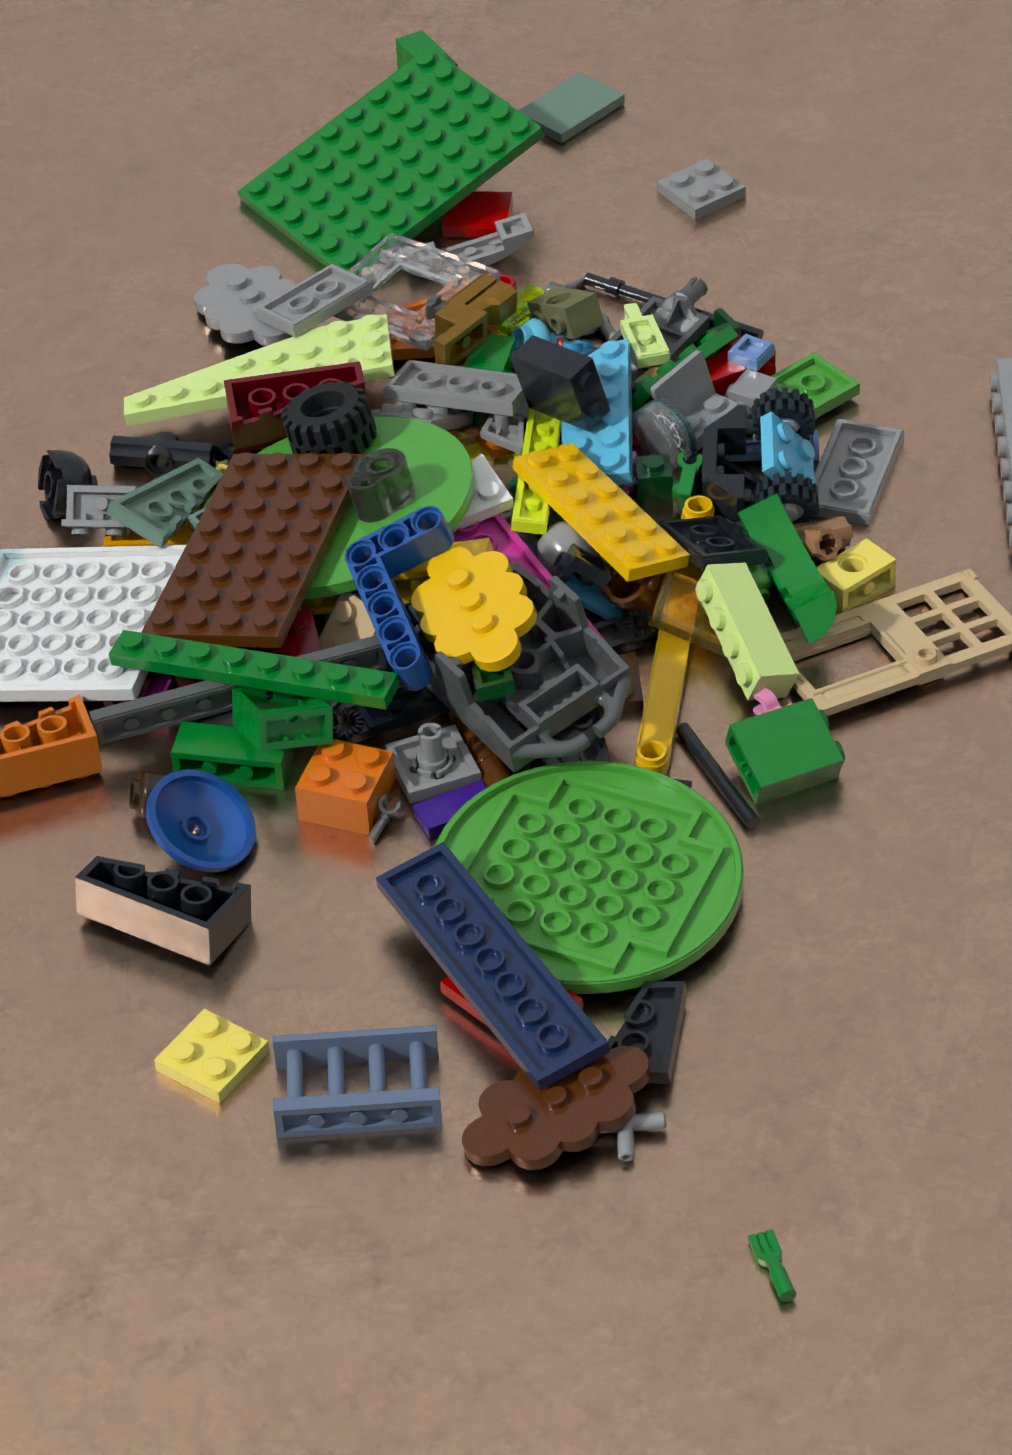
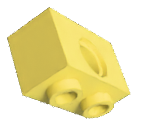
[817,538,896,614]

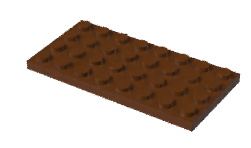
[141,452,368,648]

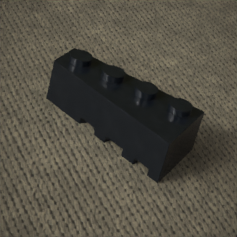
[75,856,251,965]

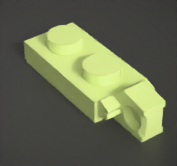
[620,303,670,369]

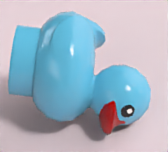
[511,318,569,350]

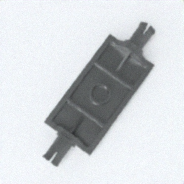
[608,277,710,396]

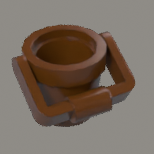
[600,566,667,614]

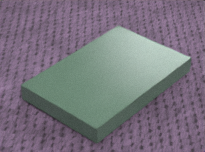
[519,72,625,143]

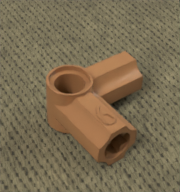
[793,516,853,561]

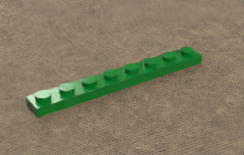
[108,630,400,710]

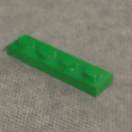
[632,325,738,412]

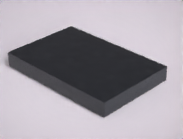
[657,515,768,571]

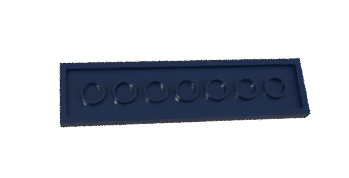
[376,842,610,1091]

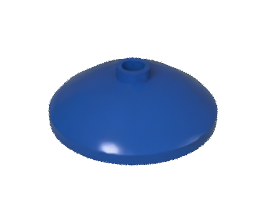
[146,769,256,872]

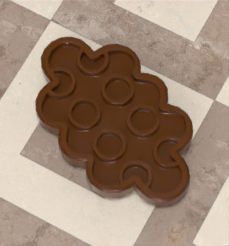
[462,1046,651,1170]

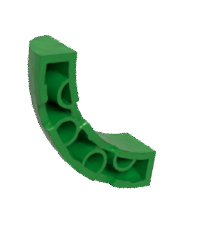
[737,493,837,644]

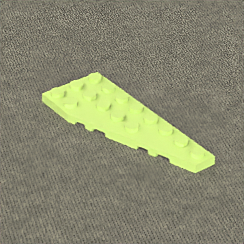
[124,314,395,426]

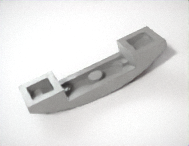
[402,212,534,277]

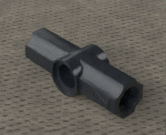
[109,432,216,477]

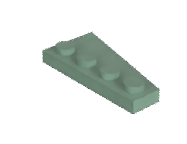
[107,458,223,549]

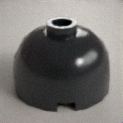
[38,450,98,520]

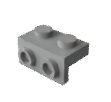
[61,485,139,536]

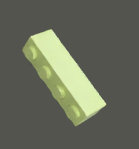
[695,563,799,700]

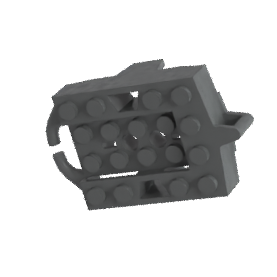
[414,563,634,773]

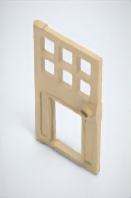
[780,568,1012,716]

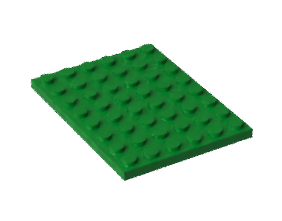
[237,47,545,277]

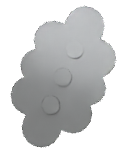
[194,263,295,346]

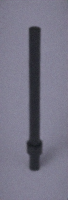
[583,273,764,339]

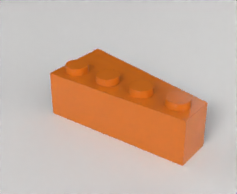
[0,695,103,797]

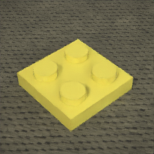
[154,1008,270,1104]

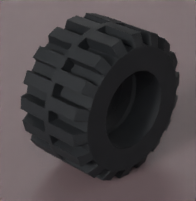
[281,382,377,454]

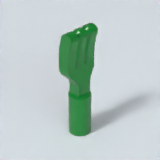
[748,1229,797,1302]

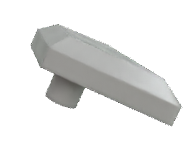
[480,414,525,454]

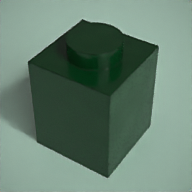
[635,454,673,511]

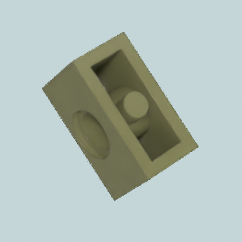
[527,286,605,340]

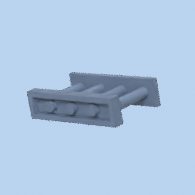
[273,1025,442,1138]

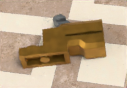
[425,274,517,366]

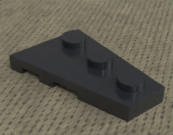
[608,981,687,1084]

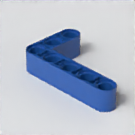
[345,506,455,691]

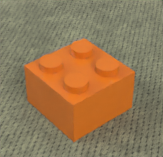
[295,739,396,835]

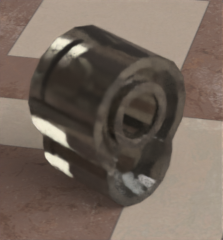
[346,448,416,523]

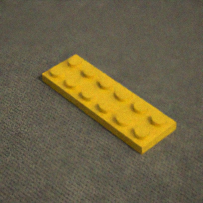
[512,443,690,582]

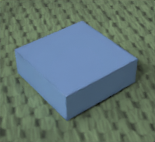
[728,334,775,371]

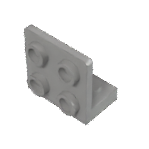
[650,350,739,454]

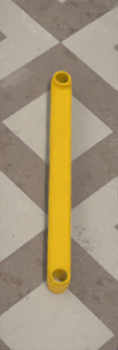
[635,495,714,775]

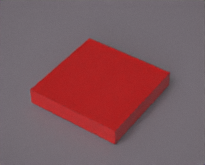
[442,191,513,238]

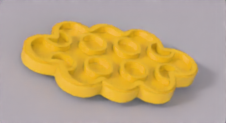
[411,546,537,672]

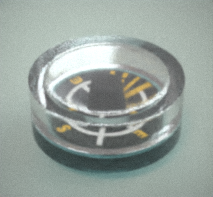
[632,397,697,470]

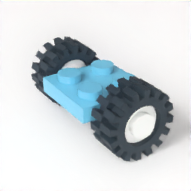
[751,387,819,525]

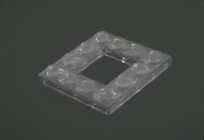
[333,232,500,351]

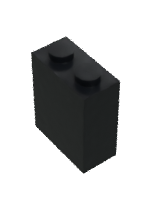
[510,335,610,431]

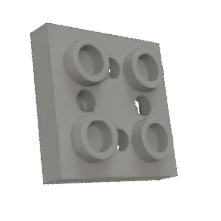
[384,723,481,804]

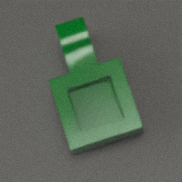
[672,452,703,515]

